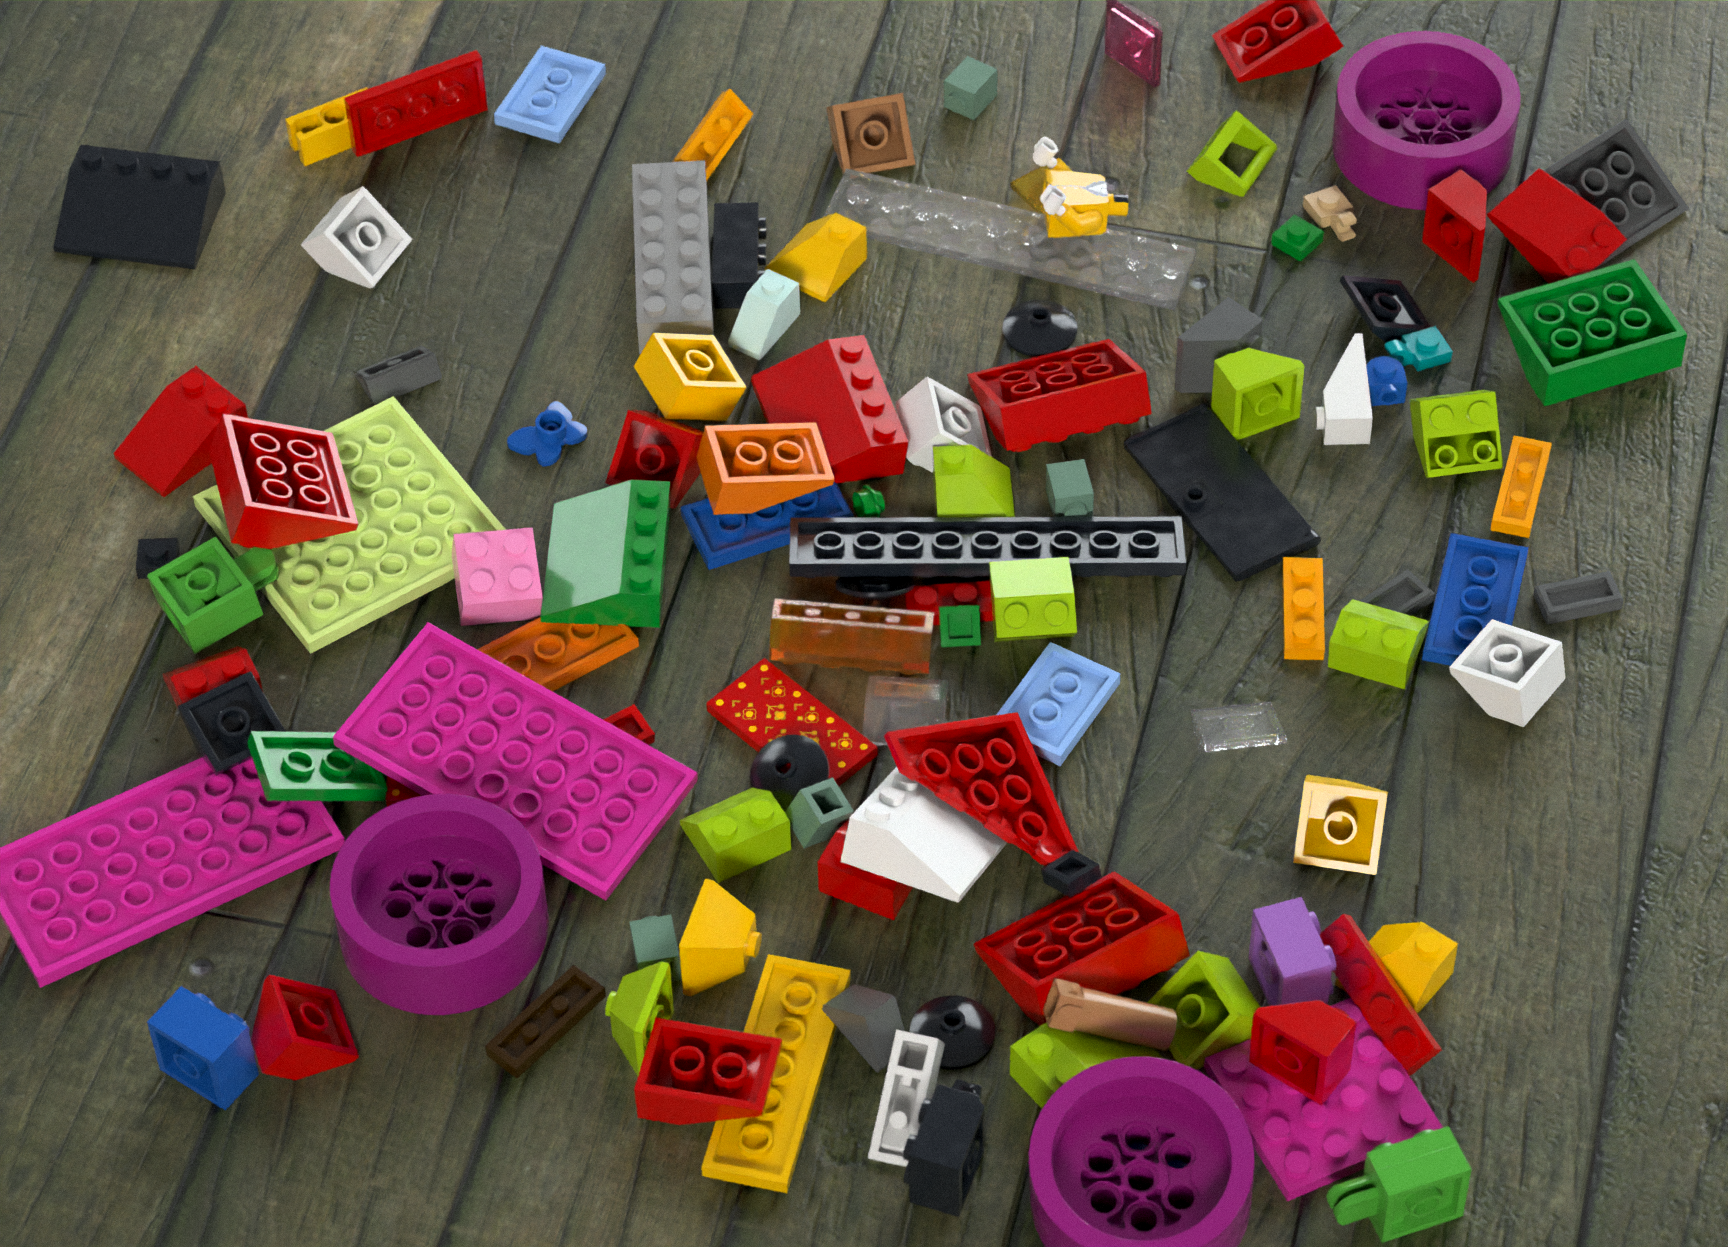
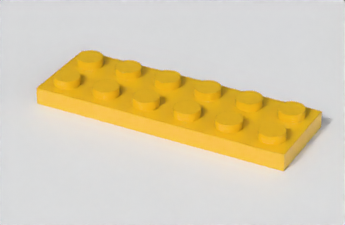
[702,954,851,1193]

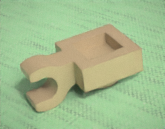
[1303,185,1357,242]

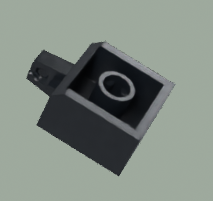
[903,1079,984,1217]

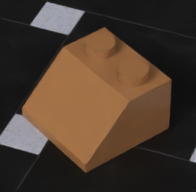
[826,93,915,178]

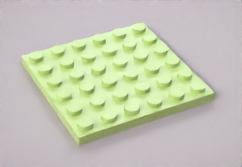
[193,396,506,654]

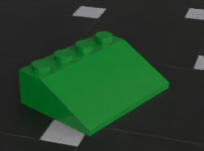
[1498,259,1687,406]
[541,480,670,628]

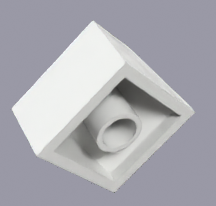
[301,186,412,288]
[895,377,992,473]
[1449,619,1565,727]

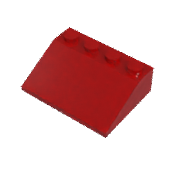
[751,335,908,483]
[967,339,1152,452]
[209,414,359,549]
[973,871,1190,1026]

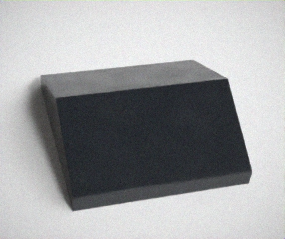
[1339,275,1431,343]
[178,671,286,775]

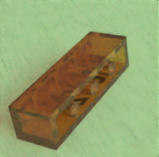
[769,599,934,675]

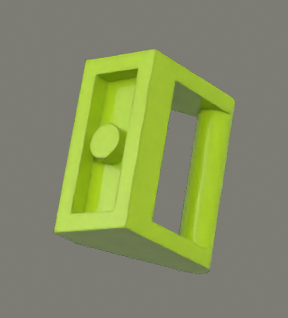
[1187,110,1277,197]

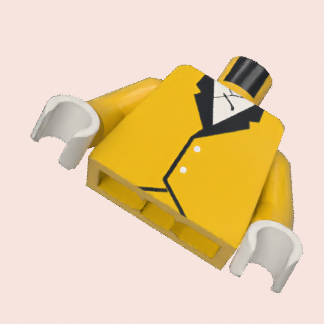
[1033,137,1128,238]

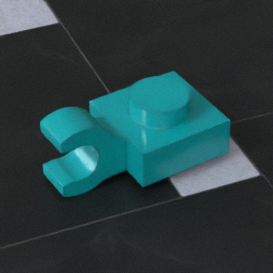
[1384,326,1453,371]

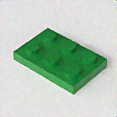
[247,731,388,801]

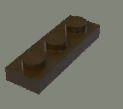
[485,965,606,1079]

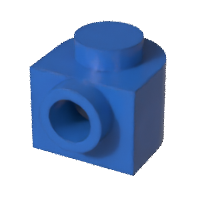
[1366,356,1407,406]

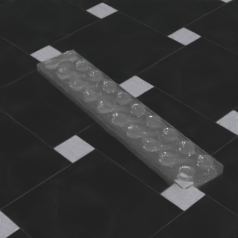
[822,168,1196,311]

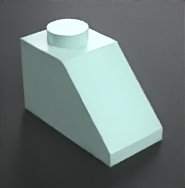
[728,269,800,361]

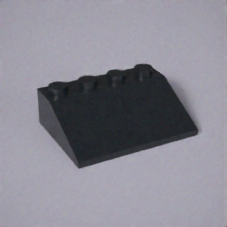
[53,144,226,270]

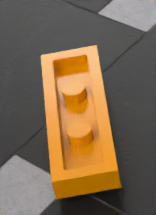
[673,89,754,181]
[1490,436,1552,538]
[1282,557,1325,660]

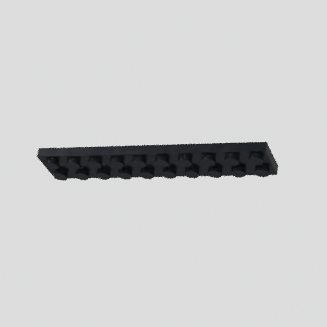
[789,516,1186,578]

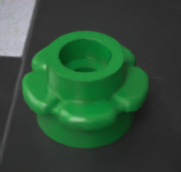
[852,485,885,518]

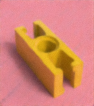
[285,87,368,166]

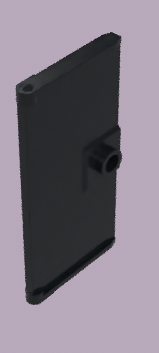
[1124,403,1321,582]

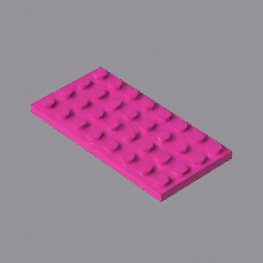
[333,622,698,901]
[0,758,345,988]

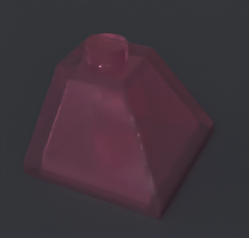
[1105,0,1163,88]

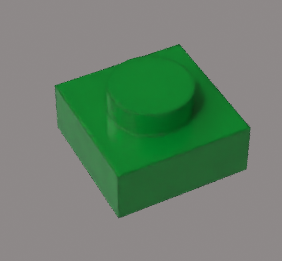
[1271,214,1324,262]
[938,604,981,647]

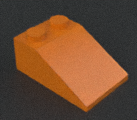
[696,422,835,515]

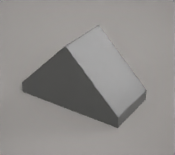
[822,984,905,1073]

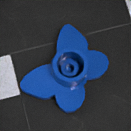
[507,401,587,467]

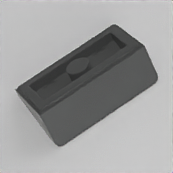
[355,346,442,405]

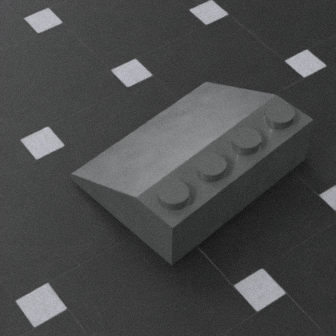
[1502,119,1689,270]

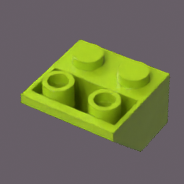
[1409,390,1503,478]

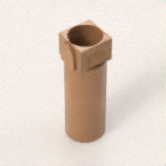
[1043,978,1177,1051]

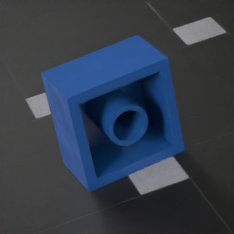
[147,986,259,1110]

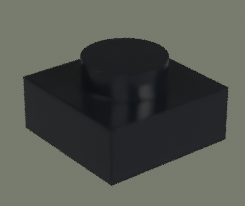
[136,538,180,579]
[1041,850,1102,898]

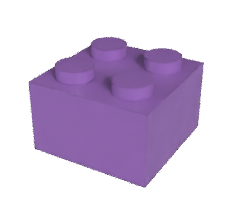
[1249,897,1336,1006]

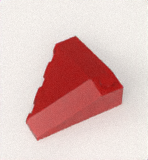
[884,712,1079,866]

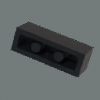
[713,202,767,309]

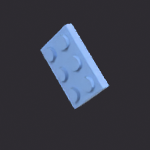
[494,46,606,143]
[996,642,1120,766]

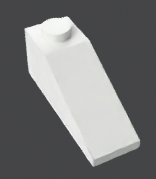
[1315,334,1373,445]
[868,1030,945,1167]

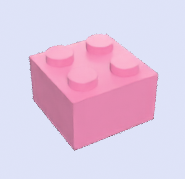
[452,528,543,626]

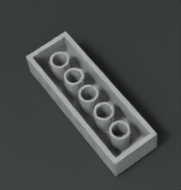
[632,160,714,355]

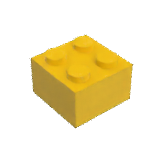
[634,333,746,421]

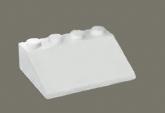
[840,766,1008,903]

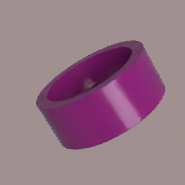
[1332,31,1521,210]
[330,794,549,1015]
[1029,1057,1254,1247]

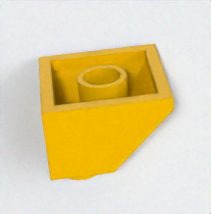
[764,213,867,302]
[1293,775,1388,875]
[679,878,762,996]
[1335,922,1458,1014]

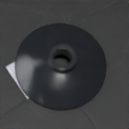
[1002,300,1077,357]
[835,576,915,608]
[750,735,830,812]
[910,995,995,1070]

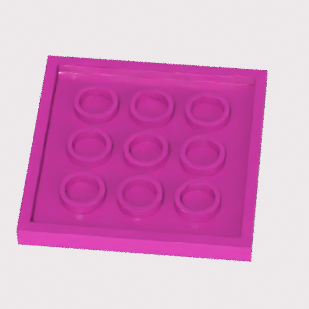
[1204,998,1443,1201]

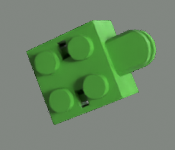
[147,536,279,654]
[1326,1126,1471,1243]

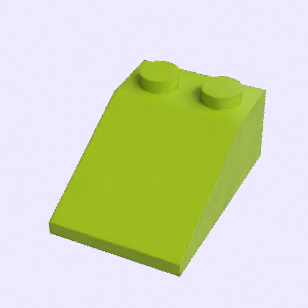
[1010,1023,1164,1109]

